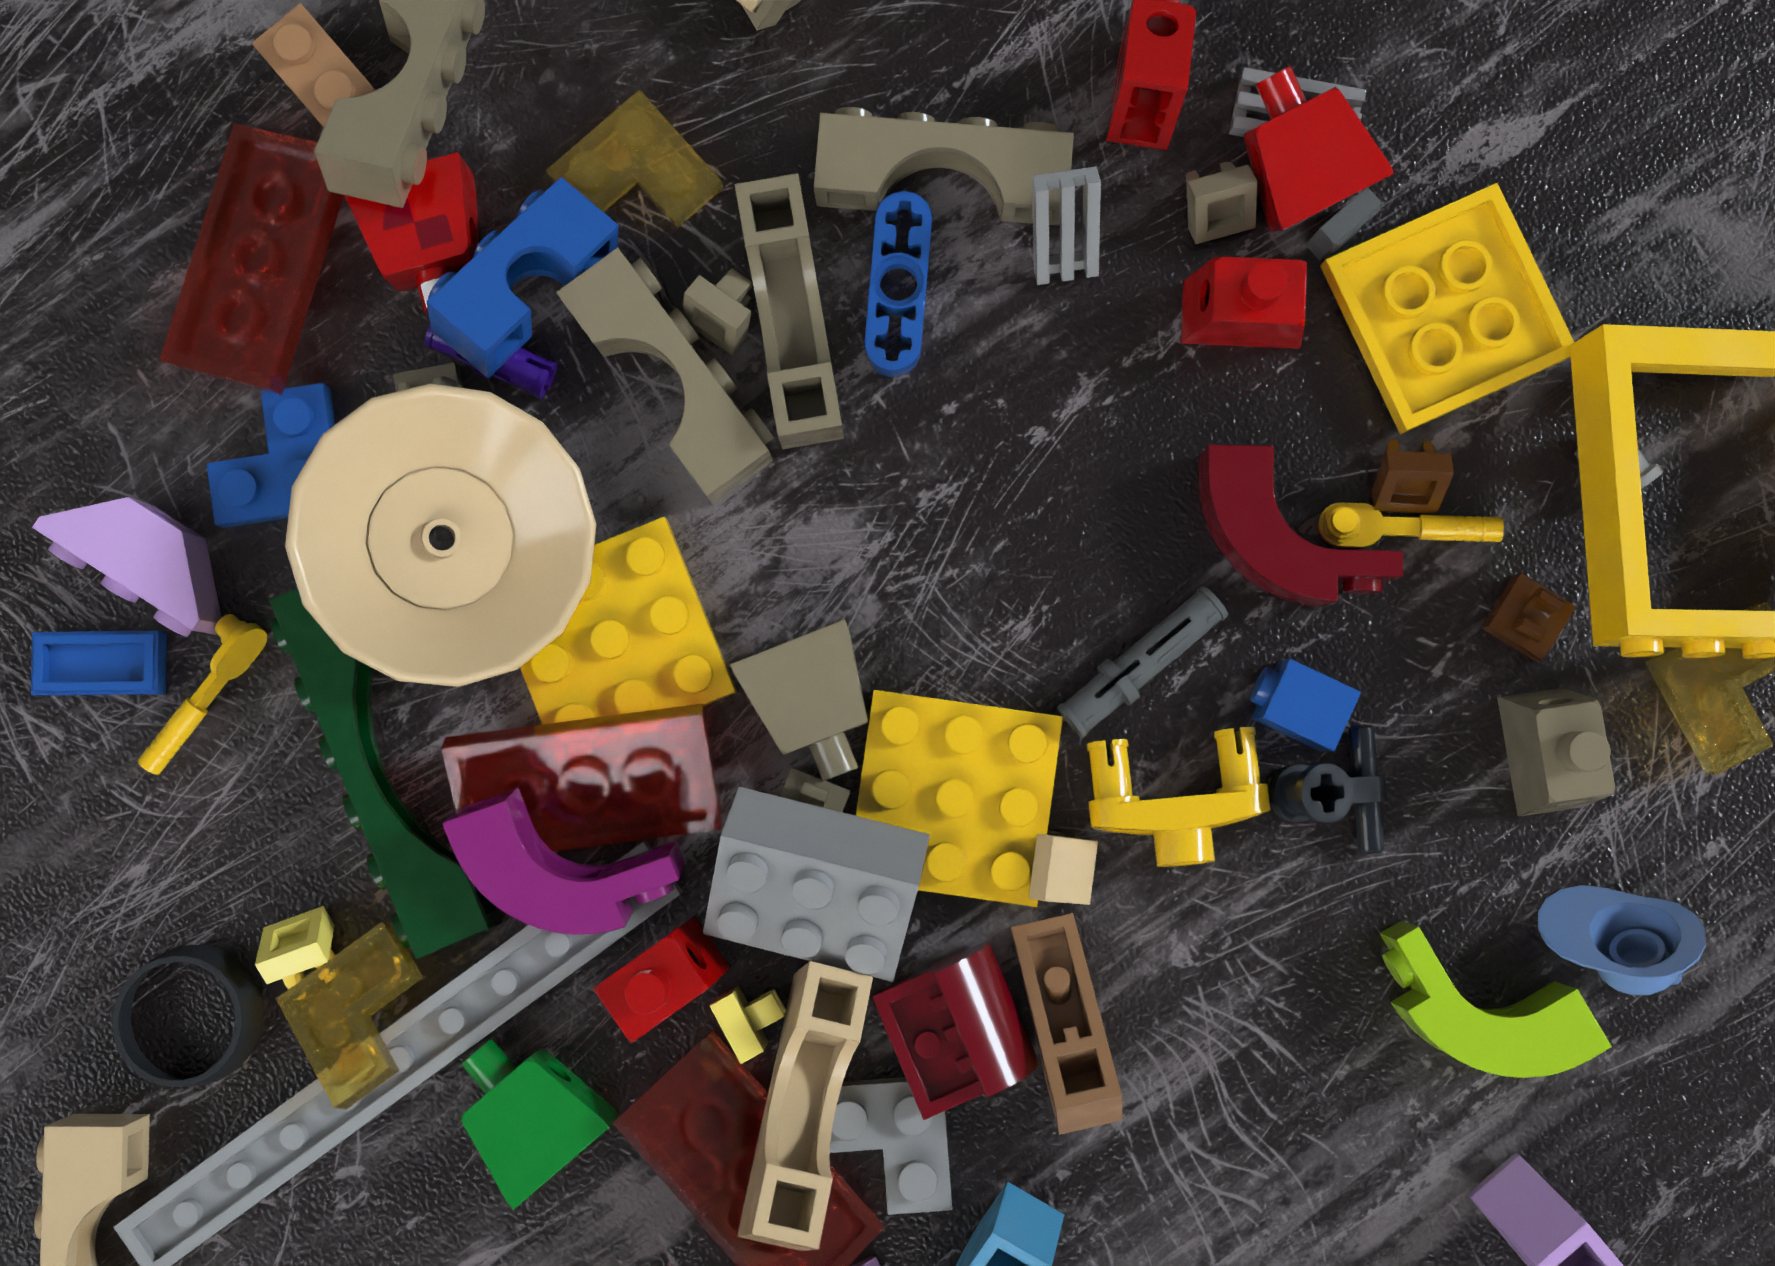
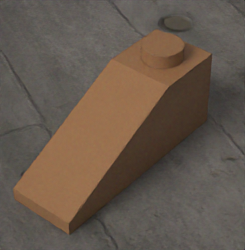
[1011,913,1123,1135]

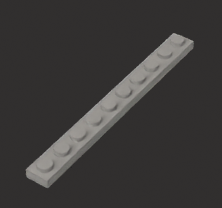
[114,841,683,1266]

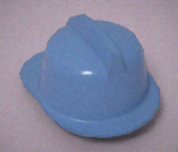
[1538,885,1706,996]

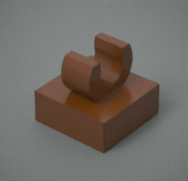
[1371,439,1454,514]
[1481,573,1576,661]

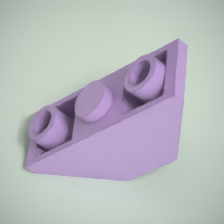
[32,497,222,637]
[1467,1152,1624,1266]

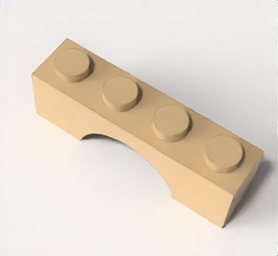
[737,961,873,1251]
[34,1114,150,1266]

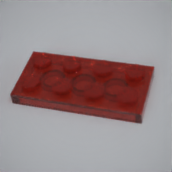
[159,123,344,395]
[441,703,723,851]
[612,1030,885,1266]

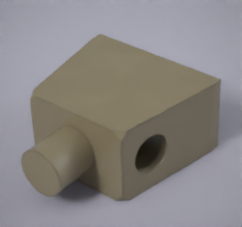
[730,619,869,782]
[1497,688,1615,816]

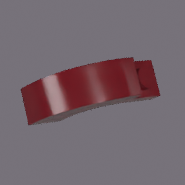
[1199,445,1403,607]

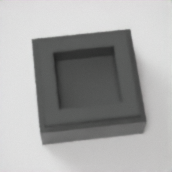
[1306,187,1382,261]

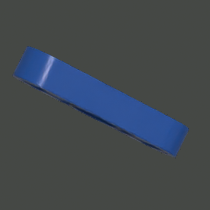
[865,191,932,377]

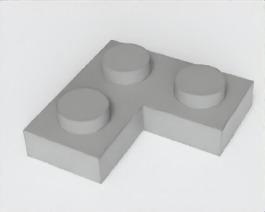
[830,1077,952,1215]

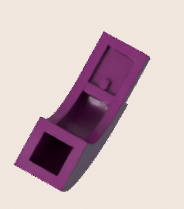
[442,788,686,935]

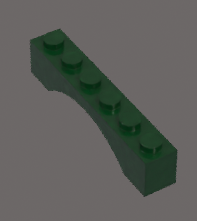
[269,588,502,959]

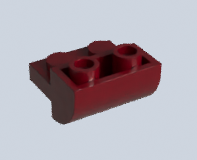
[871,941,1040,1120]

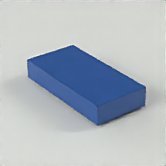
[31,631,167,696]

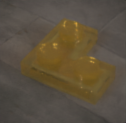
[546,90,723,228]
[1645,601,1775,775]
[276,922,423,1110]

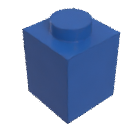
[1250,659,1361,751]

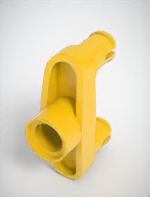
[1087,727,1271,867]

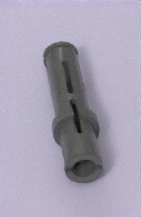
[1057,586,1228,738]

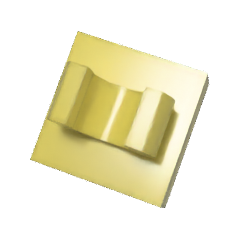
[255,906,336,993]
[710,985,786,1064]

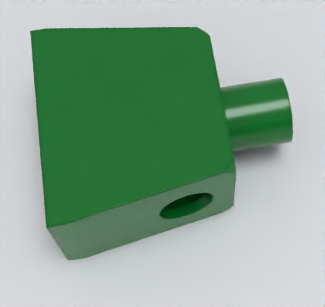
[460,1039,619,1210]

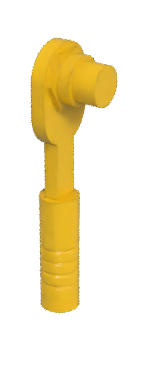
[1317,503,1504,548]
[137,614,267,775]

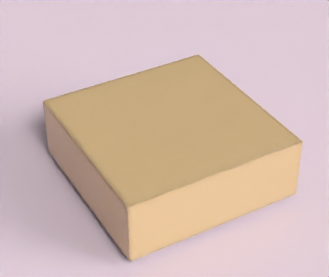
[1029,834,1098,905]

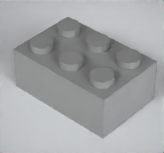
[703,787,930,982]

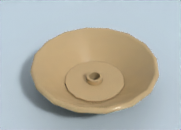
[285,383,596,687]

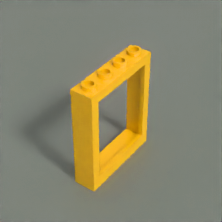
[1570,324,1775,659]

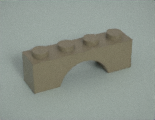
[314,0,485,208]
[814,107,1074,226]
[735,173,844,449]
[556,248,774,505]

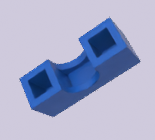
[426,177,619,378]

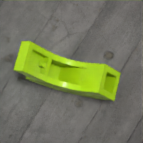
[1379,921,1612,1078]

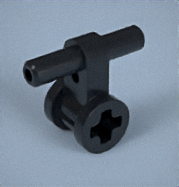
[1268,725,1387,854]

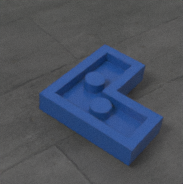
[207,383,335,528]

